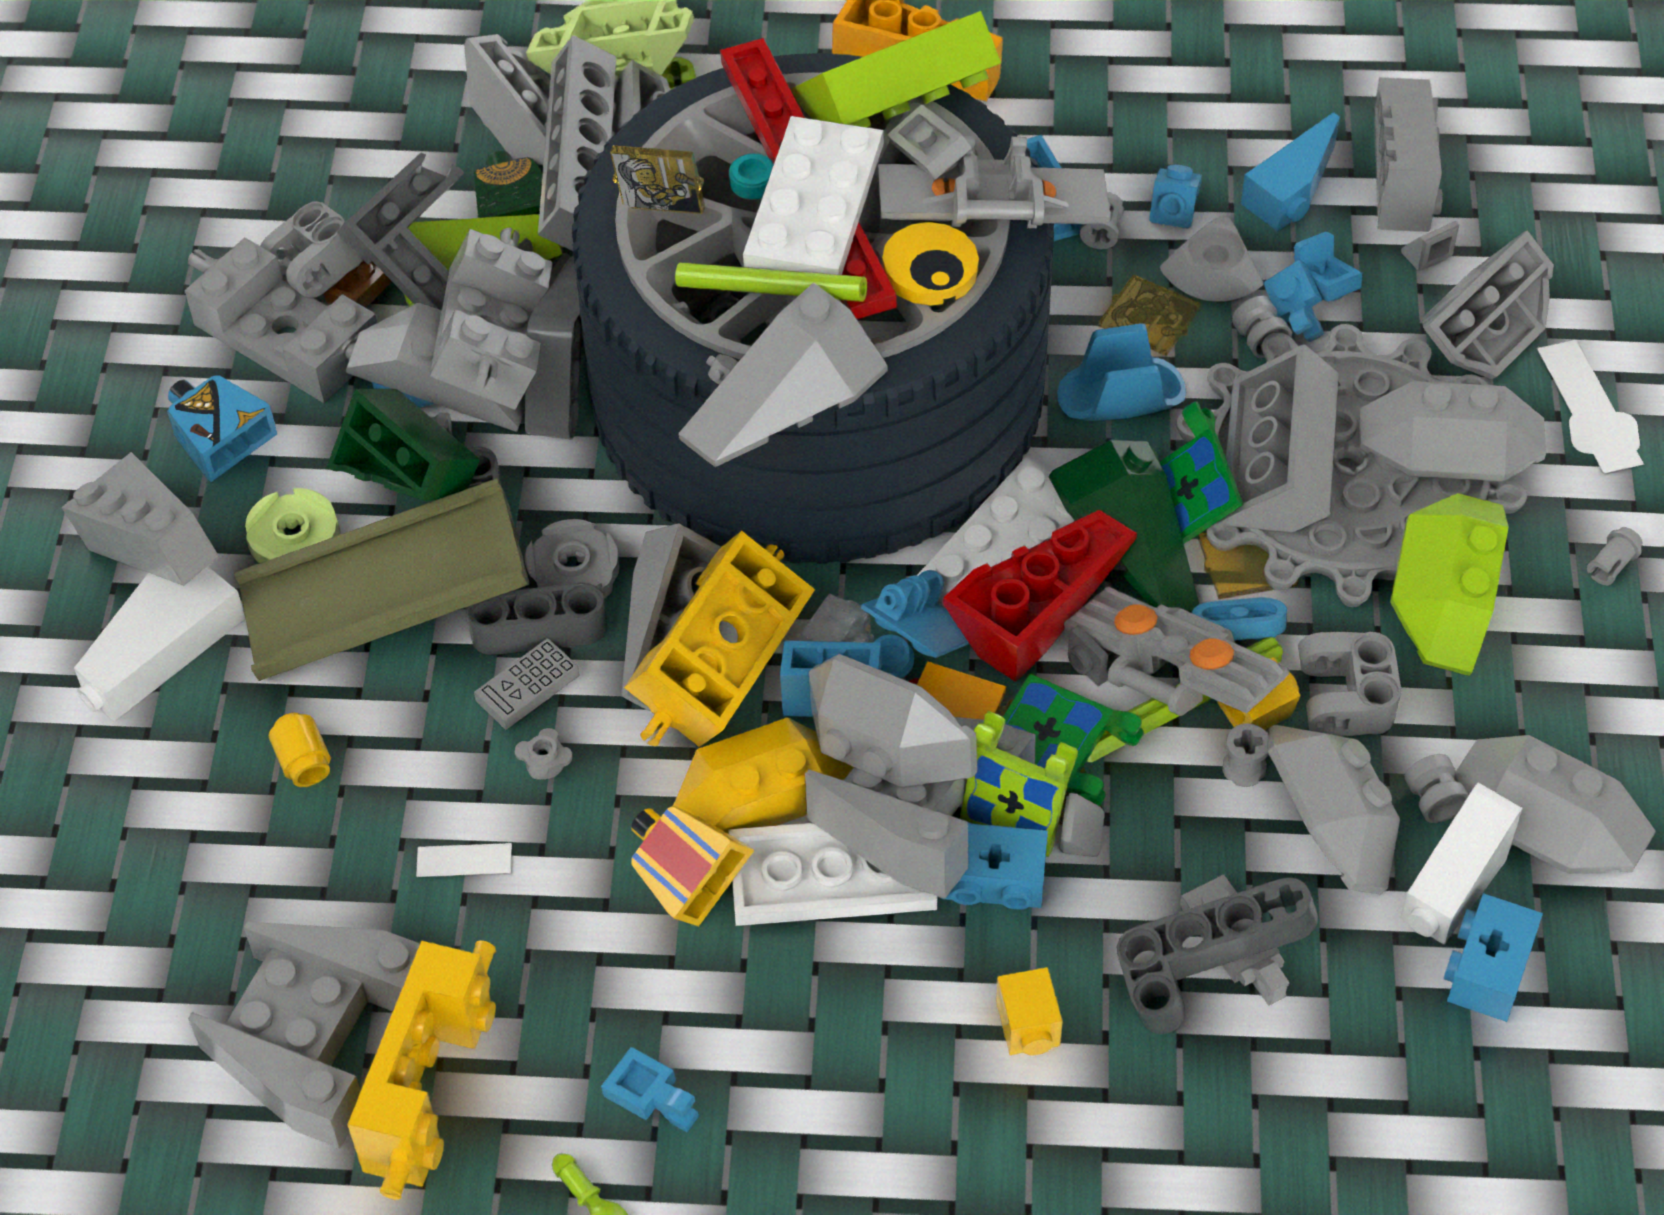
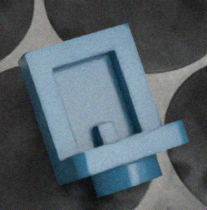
[1149,165,1202,228]
[1294,231,1362,302]

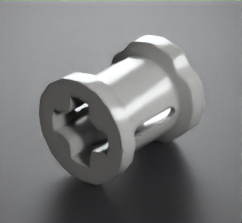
[1080,192,1124,249]
[1222,723,1269,787]

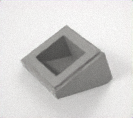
[1401,221,1459,270]
[1061,793,1105,857]

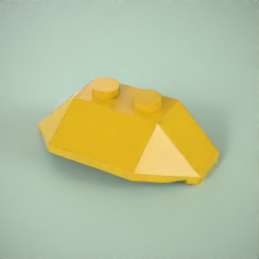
[673,717,854,834]

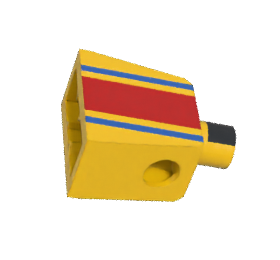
[631,806,754,927]

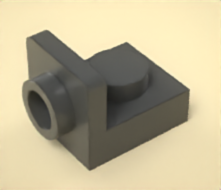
[1068,625,1120,686]

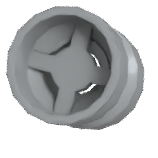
[1232,296,1292,358]
[1404,754,1469,823]

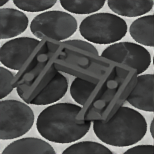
[337,153,534,310]

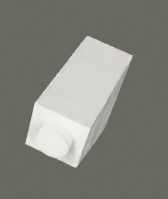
[1401,782,1523,944]

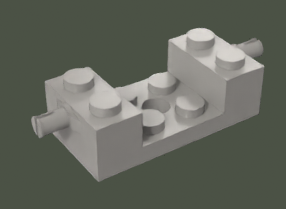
[429,228,552,410]
[185,237,377,403]

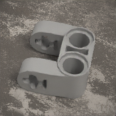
[260,201,363,298]
[1298,632,1401,736]

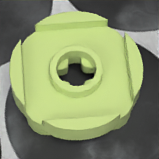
[245,488,341,563]

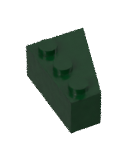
[326,389,480,501]

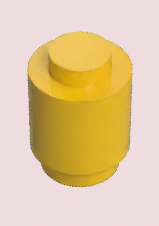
[268,712,331,787]

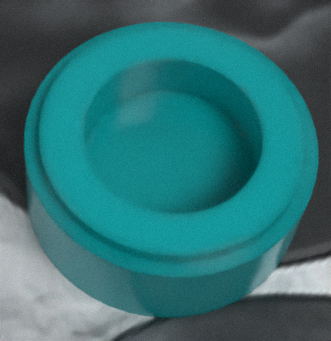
[729,153,774,199]

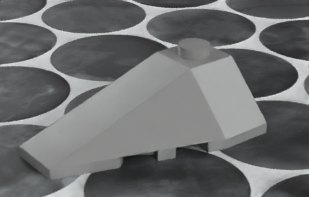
[679,283,888,467]

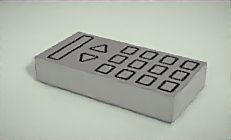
[474,638,580,730]

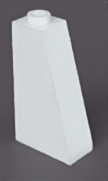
[74,566,245,722]

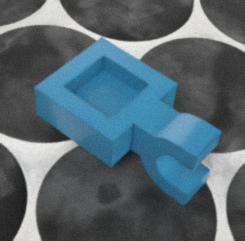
[1263,260,1325,342]
[601,1047,699,1132]

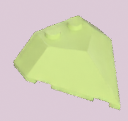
[526,0,694,76]

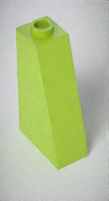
[403,214,563,307]

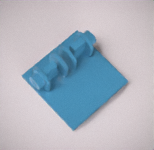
[861,570,969,658]

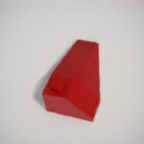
[943,510,1137,682]

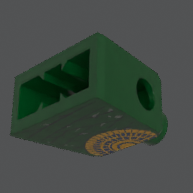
[474,151,543,218]

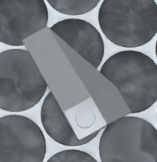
[622,523,722,712]

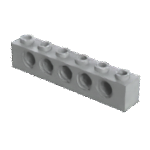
[538,35,618,251]

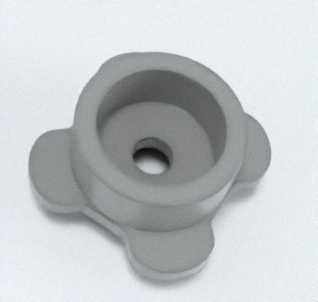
[515,728,573,779]

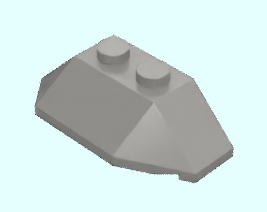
[464,34,550,165]
[1422,231,1554,379]
[345,302,525,432]
[1359,381,1546,481]
[809,654,977,787]
[1267,725,1400,895]
[1454,735,1656,874]

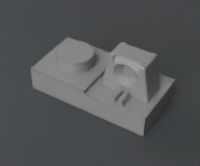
[887,104,971,180]

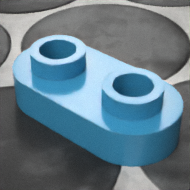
[1192,597,1287,641]

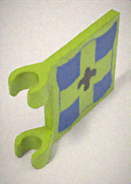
[960,711,1078,857]

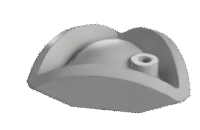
[1160,216,1264,301]

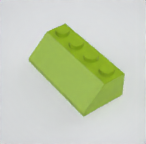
[790,11,1001,128]

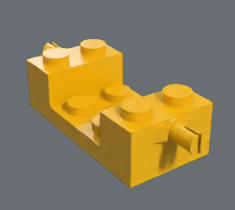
[624,531,815,747]
[347,941,496,1200]

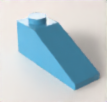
[1241,112,1340,232]

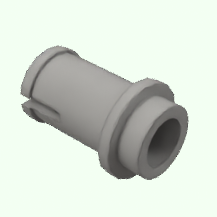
[1587,527,1643,586]

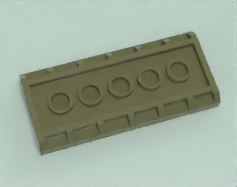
[234,479,529,681]

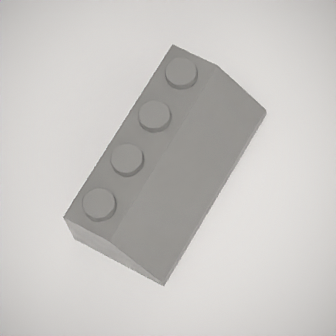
[1221,344,1339,533]

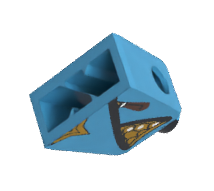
[167,376,277,482]

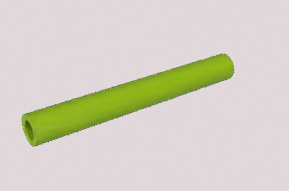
[675,262,867,302]

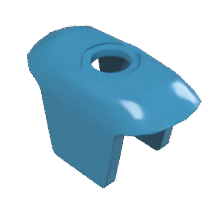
[1057,324,1186,421]

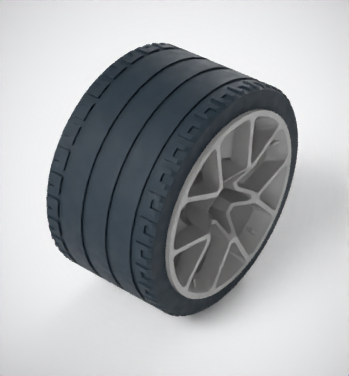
[572,53,1054,564]

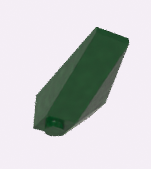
[1048,440,1199,613]

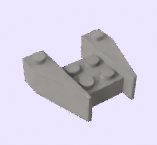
[805,717,1035,899]
[188,922,420,1149]

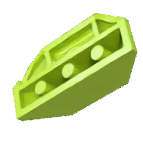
[1390,493,1509,676]

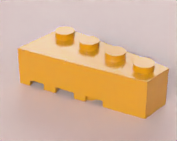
[832,0,1003,102]

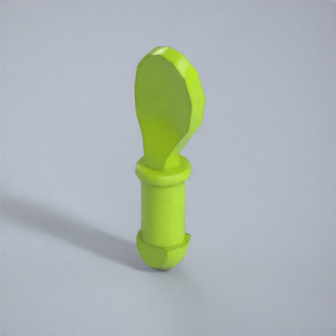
[552,1153,628,1215]

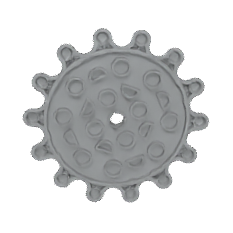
[1176,324,1527,607]

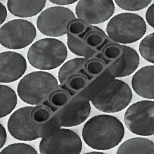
[525,255,584,440]
[466,447,607,655]

